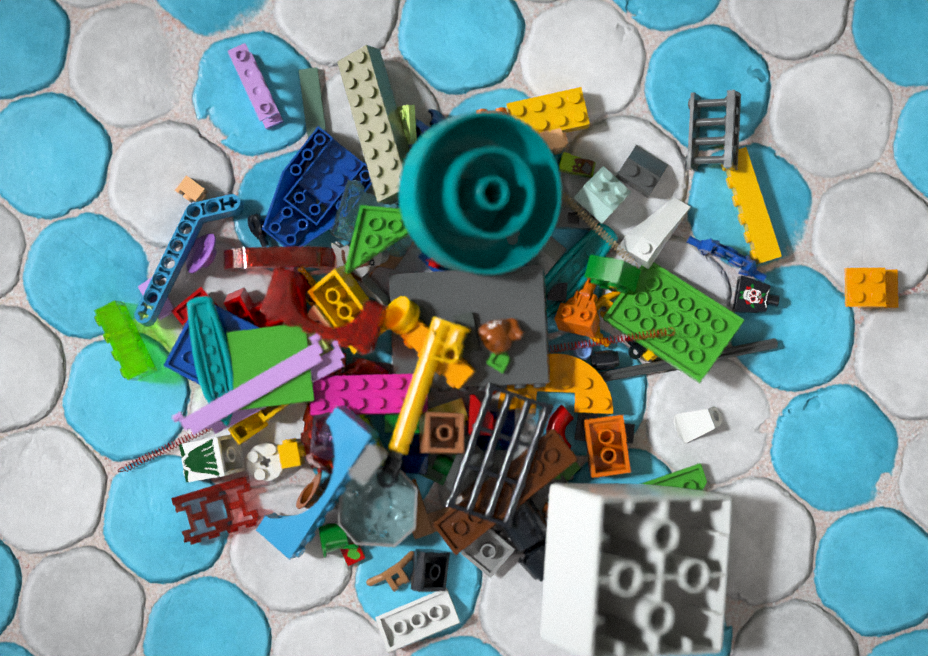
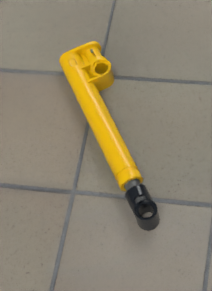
[377,317,471,488]

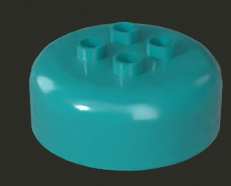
[398,111,562,274]

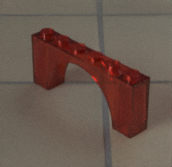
[260,267,389,354]

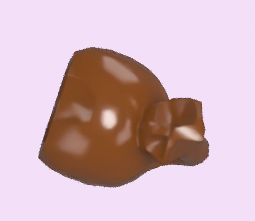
[478,318,524,355]

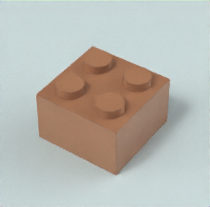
[419,412,464,455]

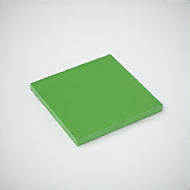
[227,323,315,410]

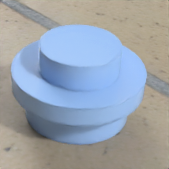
[573,341,593,361]

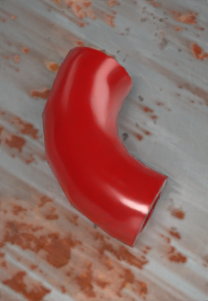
[546,404,574,448]

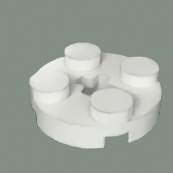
[246,442,284,481]

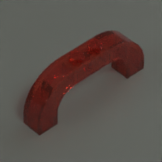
[223,246,336,272]

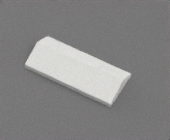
[375,588,460,653]

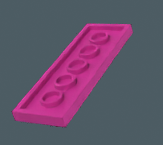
[310,374,428,416]

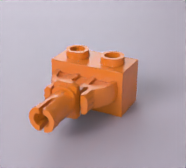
[554,279,601,338]

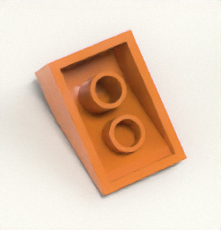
[584,414,631,478]

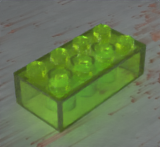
[94,300,157,381]

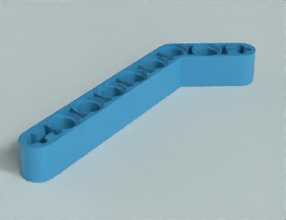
[134,194,244,327]

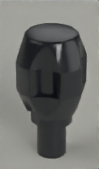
[247,213,269,248]

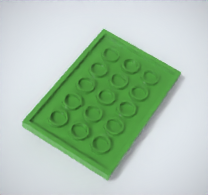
[603,262,744,384]

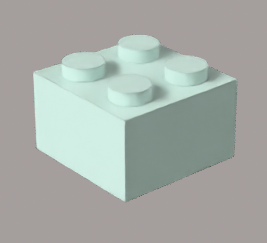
[574,166,631,224]

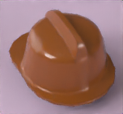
[296,472,325,509]

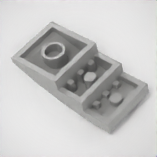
[461,524,516,578]

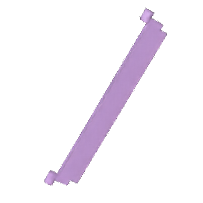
[172,333,323,435]
[207,338,345,434]

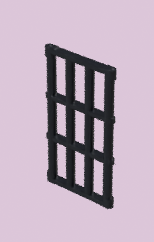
[445,383,554,529]

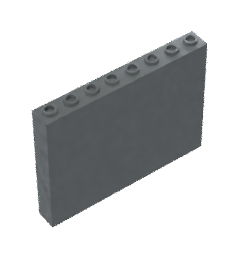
[389,265,551,392]

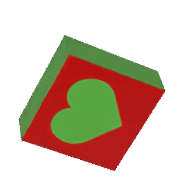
[340,542,366,566]

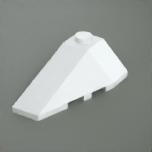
[616,197,691,269]

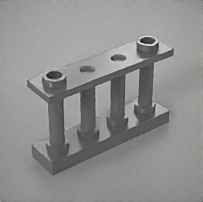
[685,90,741,172]

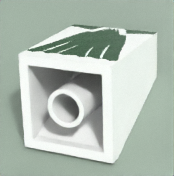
[179,434,246,483]

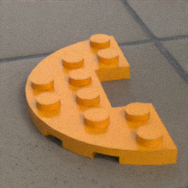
[498,354,613,414]

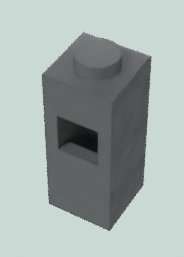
[554,208,594,230]

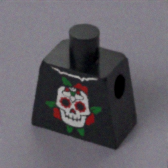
[732,275,780,313]

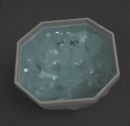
[338,467,418,547]

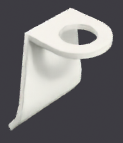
[674,406,722,444]

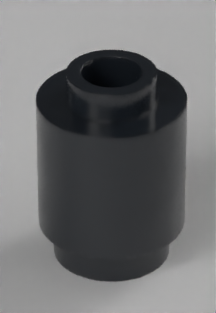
[591,350,619,370]

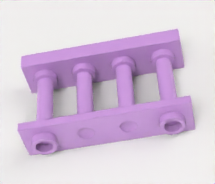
[228,43,284,130]

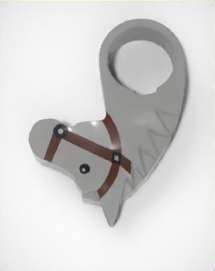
[331,241,390,316]

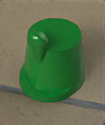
[318,522,359,558]

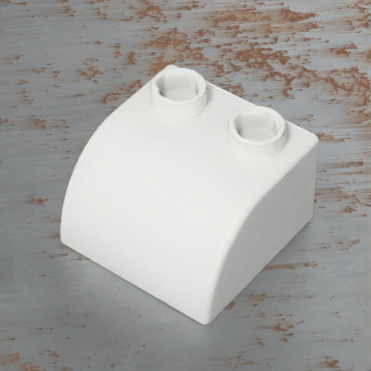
[541,483,732,656]

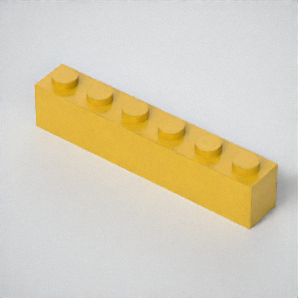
[720,147,782,265]

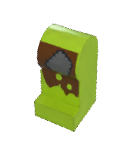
[558,152,596,178]

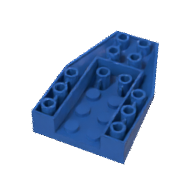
[262,126,372,253]

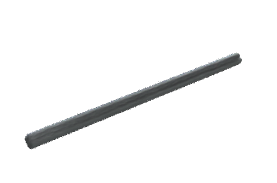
[599,338,778,382]

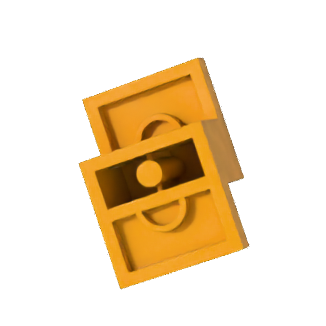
[844,268,899,308]

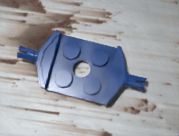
[686,235,767,282]

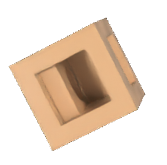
[175,175,208,203]

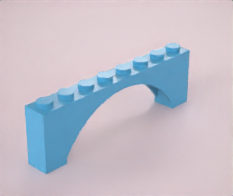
[256,405,379,560]

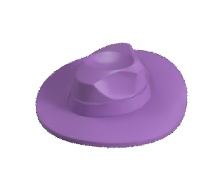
[186,234,217,273]

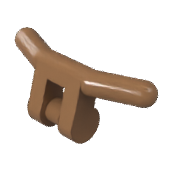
[366,551,415,592]

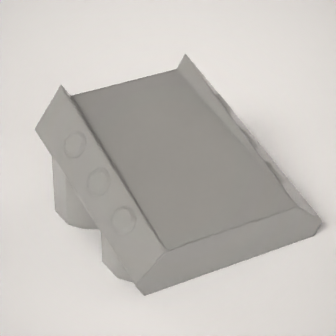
[348,445,388,486]

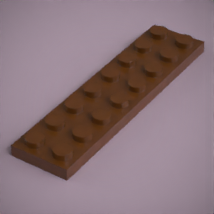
[432,428,578,555]

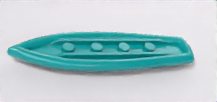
[545,222,618,318]
[187,296,233,426]

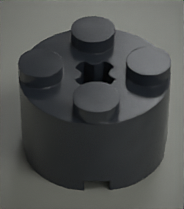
[518,536,547,582]

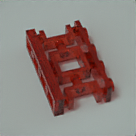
[171,475,261,545]

